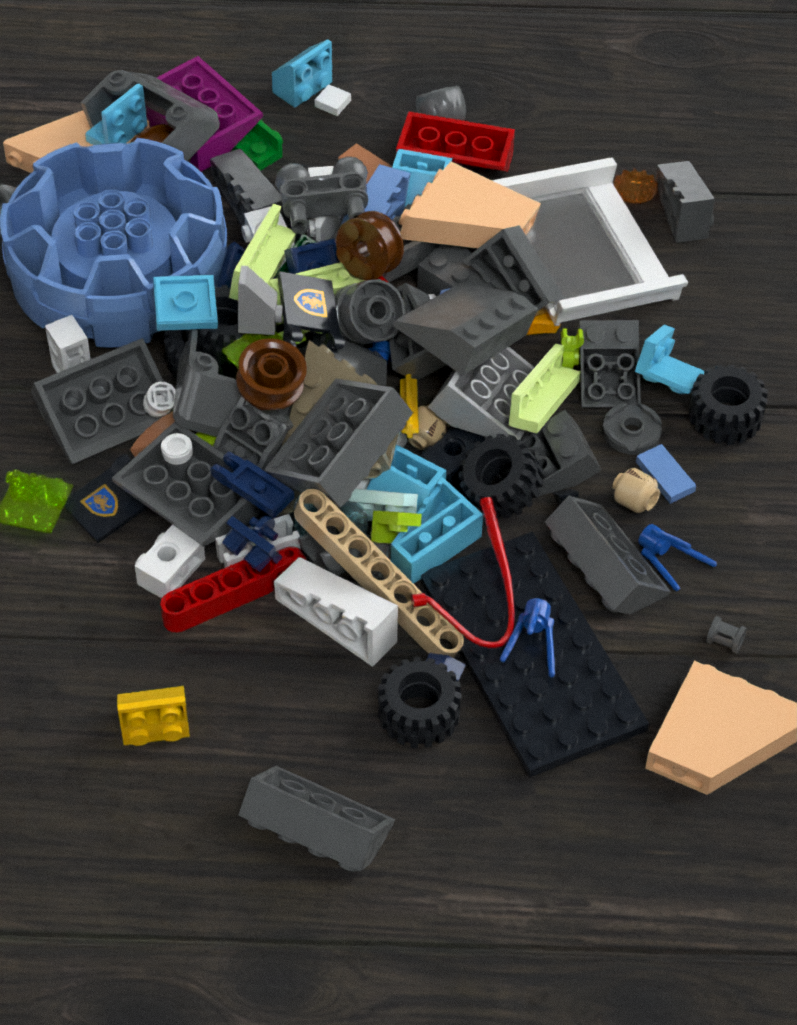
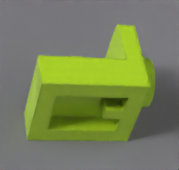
[371,510,422,543]

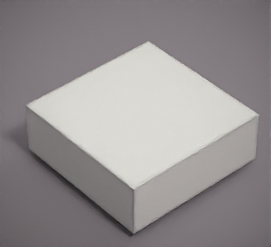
[315,84,351,116]

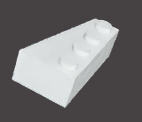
[274,557,398,667]

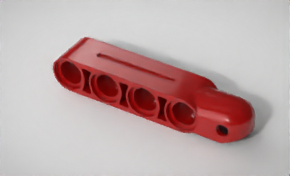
[160,546,306,633]

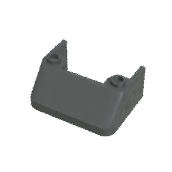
[81,70,220,161]
[173,329,293,451]

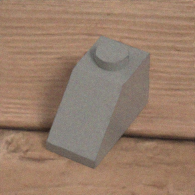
[238,265,283,335]

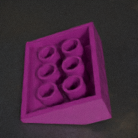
[145,56,263,172]

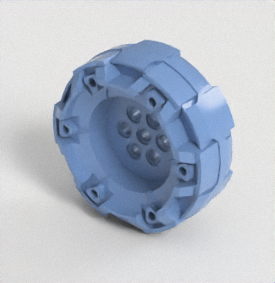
[0,138,227,347]

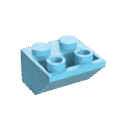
[272,39,332,108]
[392,149,452,207]
[366,444,446,513]

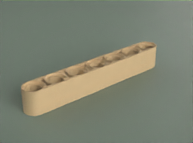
[294,489,464,658]

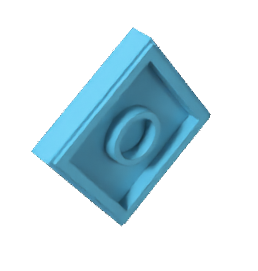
[153,275,218,331]

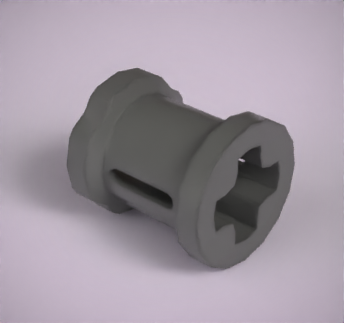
[706,616,747,654]

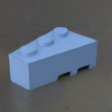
[341,164,411,225]

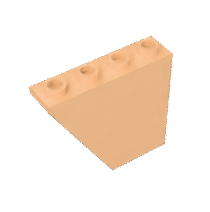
[3,110,150,173]
[399,161,541,249]
[645,661,797,795]

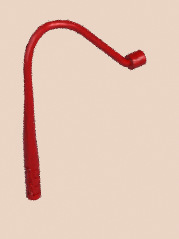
[411,497,515,648]

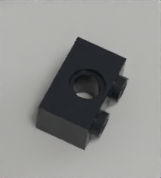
[421,428,485,484]

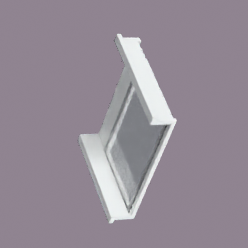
[492,157,688,326]

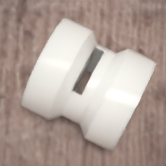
[143,381,176,418]

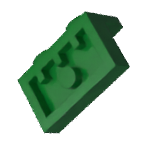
[231,119,283,171]

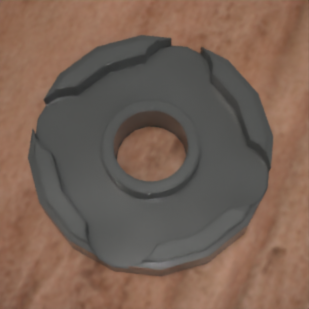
[602,403,662,455]

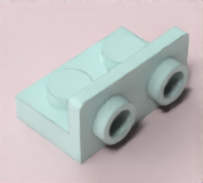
[348,489,418,521]

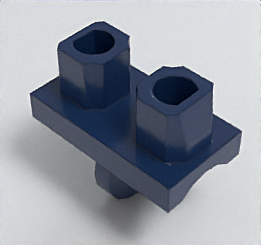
[222,516,282,572]

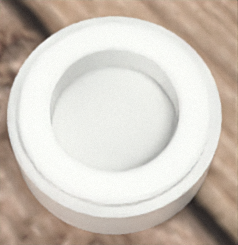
[161,433,193,465]

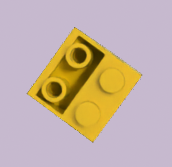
[117,686,190,746]

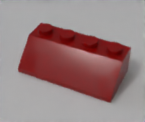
[396,111,515,172]

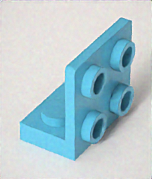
[85,83,147,145]
[635,324,704,394]

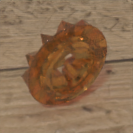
[614,168,658,203]

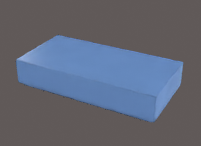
[636,444,696,504]

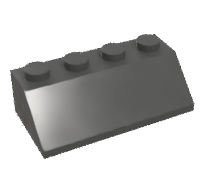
[545,496,671,615]
[238,766,395,872]

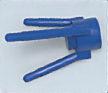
[638,524,717,591]
[500,598,555,677]

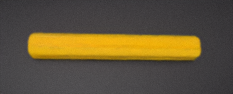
[400,374,419,438]

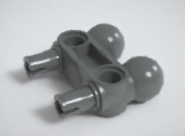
[275,156,369,234]

